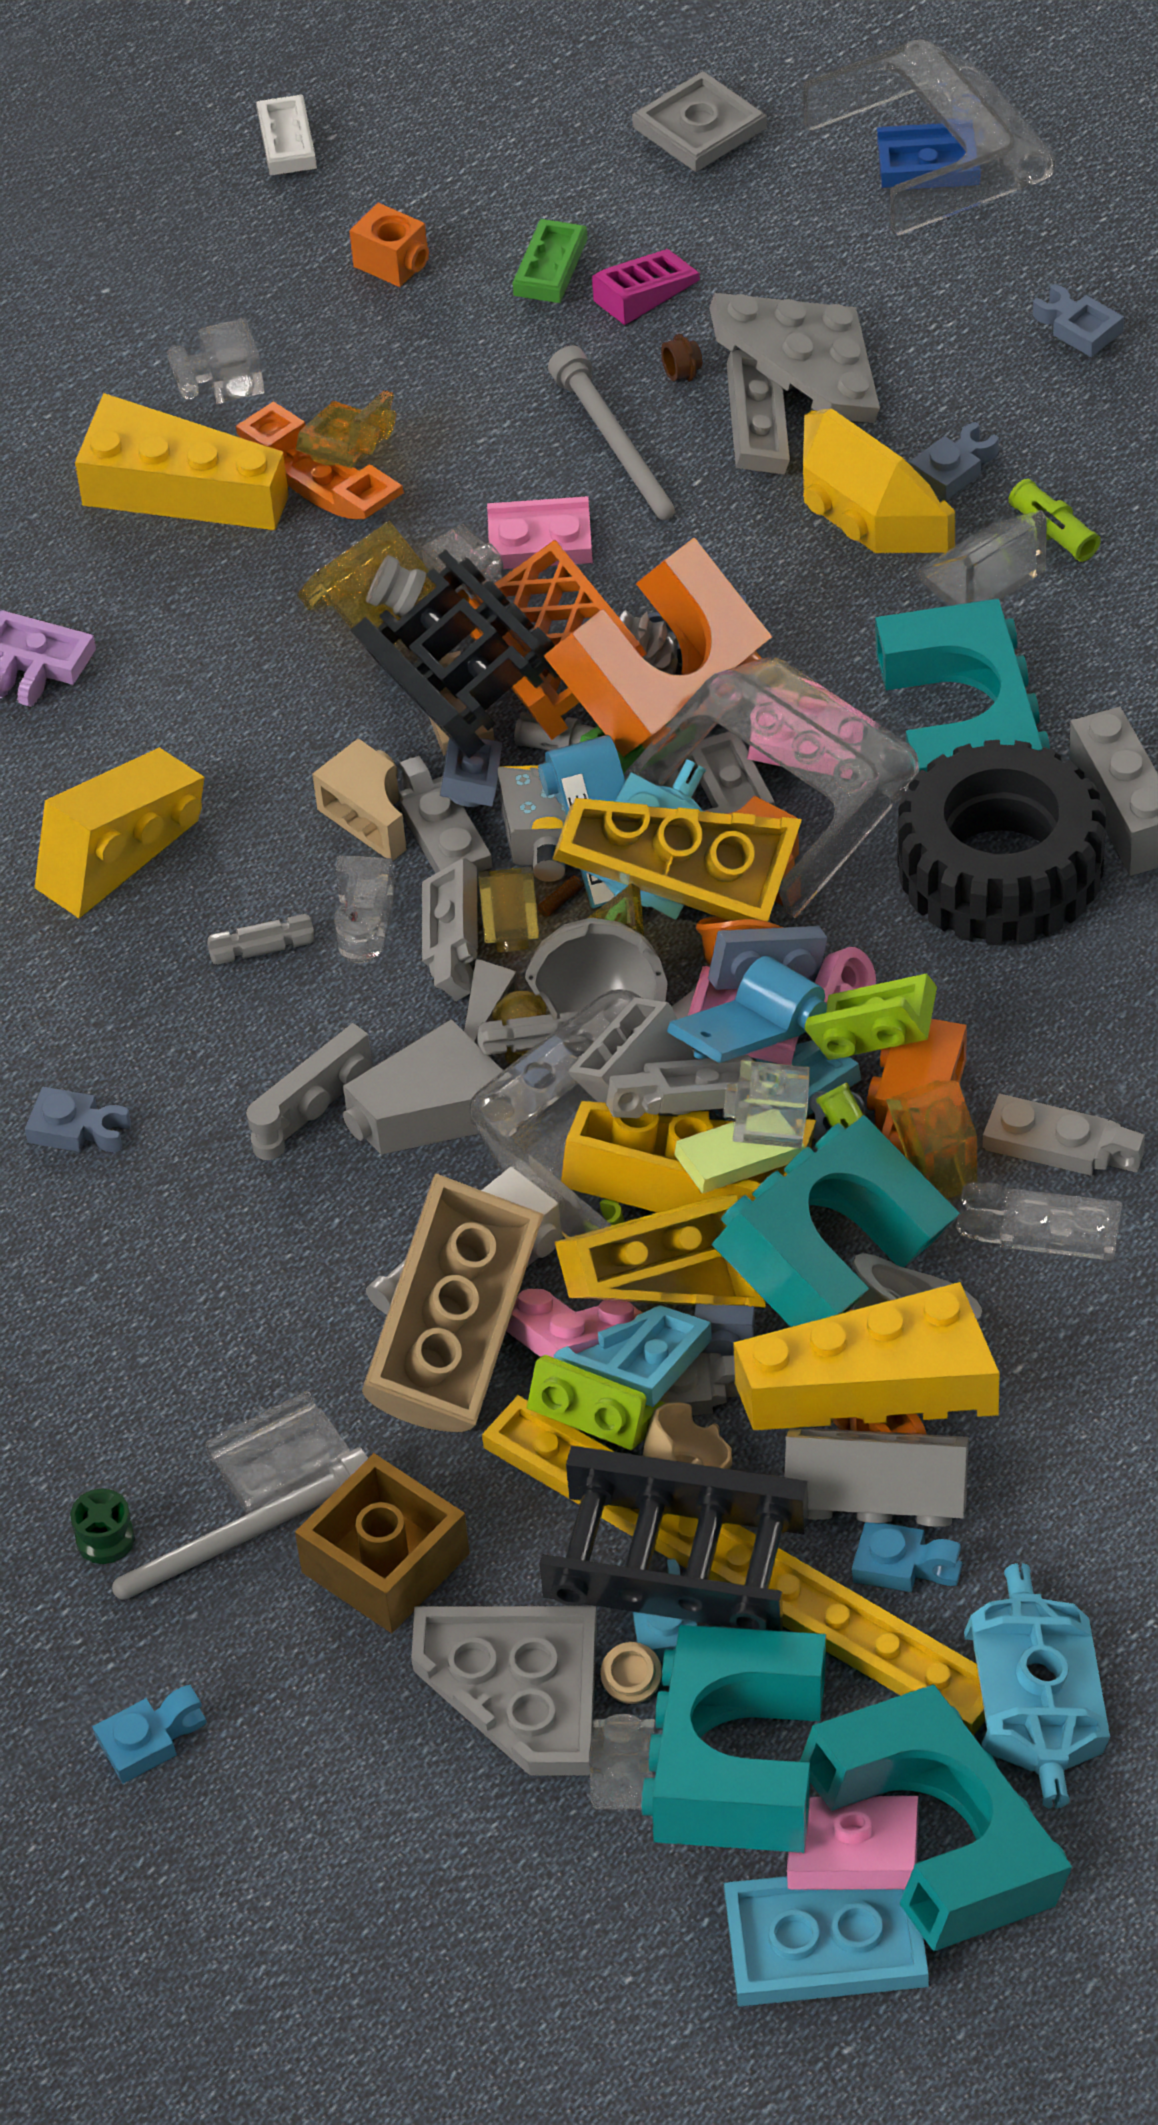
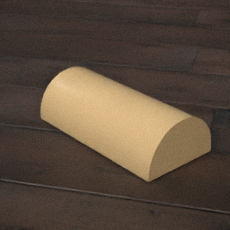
[362,1173,544,1432]

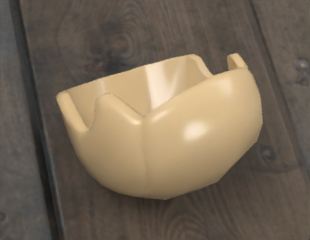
[643,1403,732,1469]

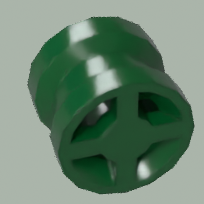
[70,1488,135,1564]

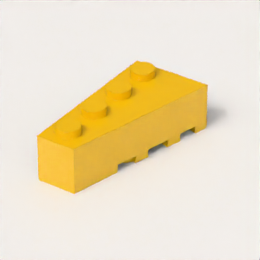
[75,393,289,530]
[552,798,802,922]
[560,1101,816,1213]
[733,1282,1000,1430]

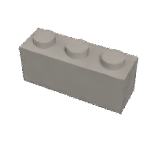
[1069,707,1158,876]
[784,1427,969,1526]

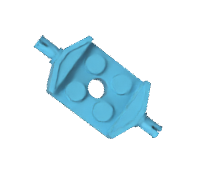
[964,1563,1110,1809]

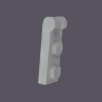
[246,1023,373,1160]

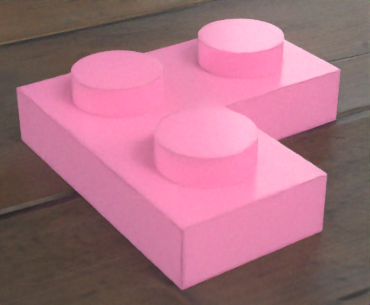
[506,1289,642,1358]

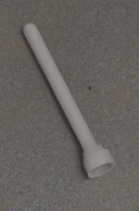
[548,346,675,520]
[112,1447,368,1600]

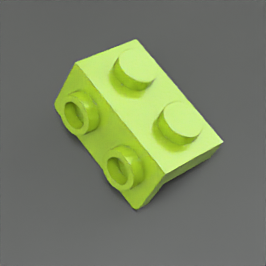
[804,973,937,1060]
[526,1355,664,1450]

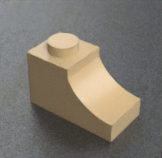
[312,739,407,862]

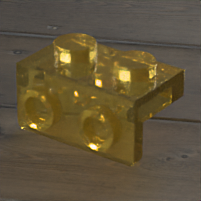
[295,390,396,469]

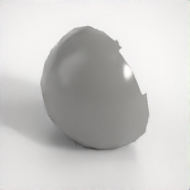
[525,918,668,1053]

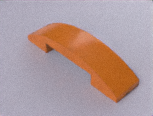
[236,401,404,520]

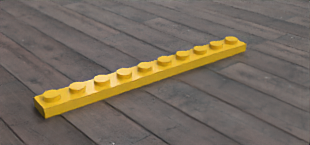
[482,1395,986,1735]

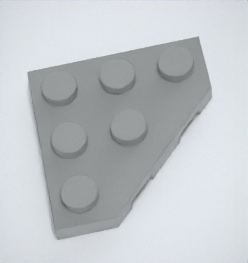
[709,293,880,423]
[411,1606,597,1775]

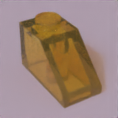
[478,866,539,952]
[886,1080,978,1199]

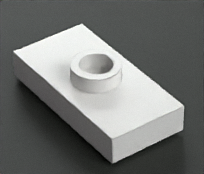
[256,95,317,176]

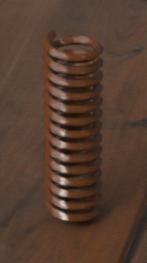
[538,875,585,916]

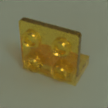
[297,520,436,645]

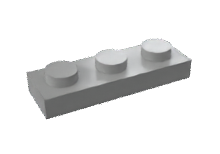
[726,350,790,475]

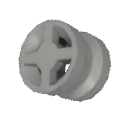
[366,555,426,618]

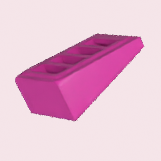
[592,249,700,325]

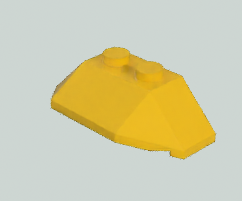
[803,408,955,553]

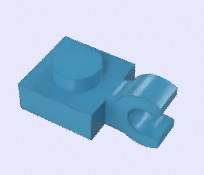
[852,1522,962,1592]
[92,1685,207,1784]

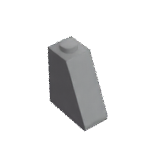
[343,1019,522,1155]

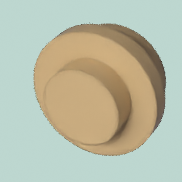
[601,1642,662,1704]

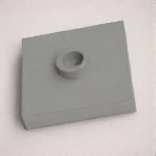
[632,71,767,172]

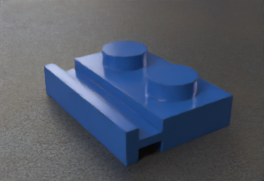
[877,121,978,188]

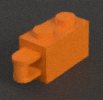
[867,1019,967,1160]

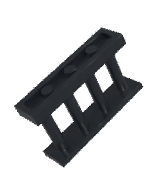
[539,1445,809,1631]

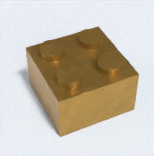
[295,1453,470,1633]

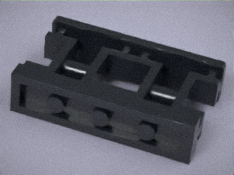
[350,549,559,758]

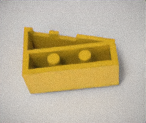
[34,747,205,918]
[555,1195,766,1308]

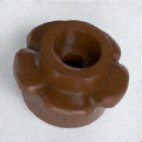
[661,334,703,382]

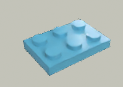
[724,1876,929,2007]

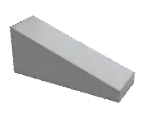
[464,959,519,1046]

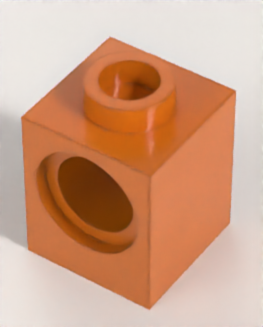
[349,203,429,287]

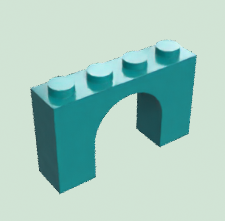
[875,598,1050,782]
[711,1115,960,1327]
[642,1625,826,1853]
[800,1684,1072,1951]

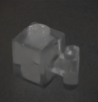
[167,318,264,404]

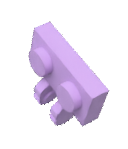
[0,610,96,707]

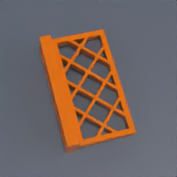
[457,540,647,741]

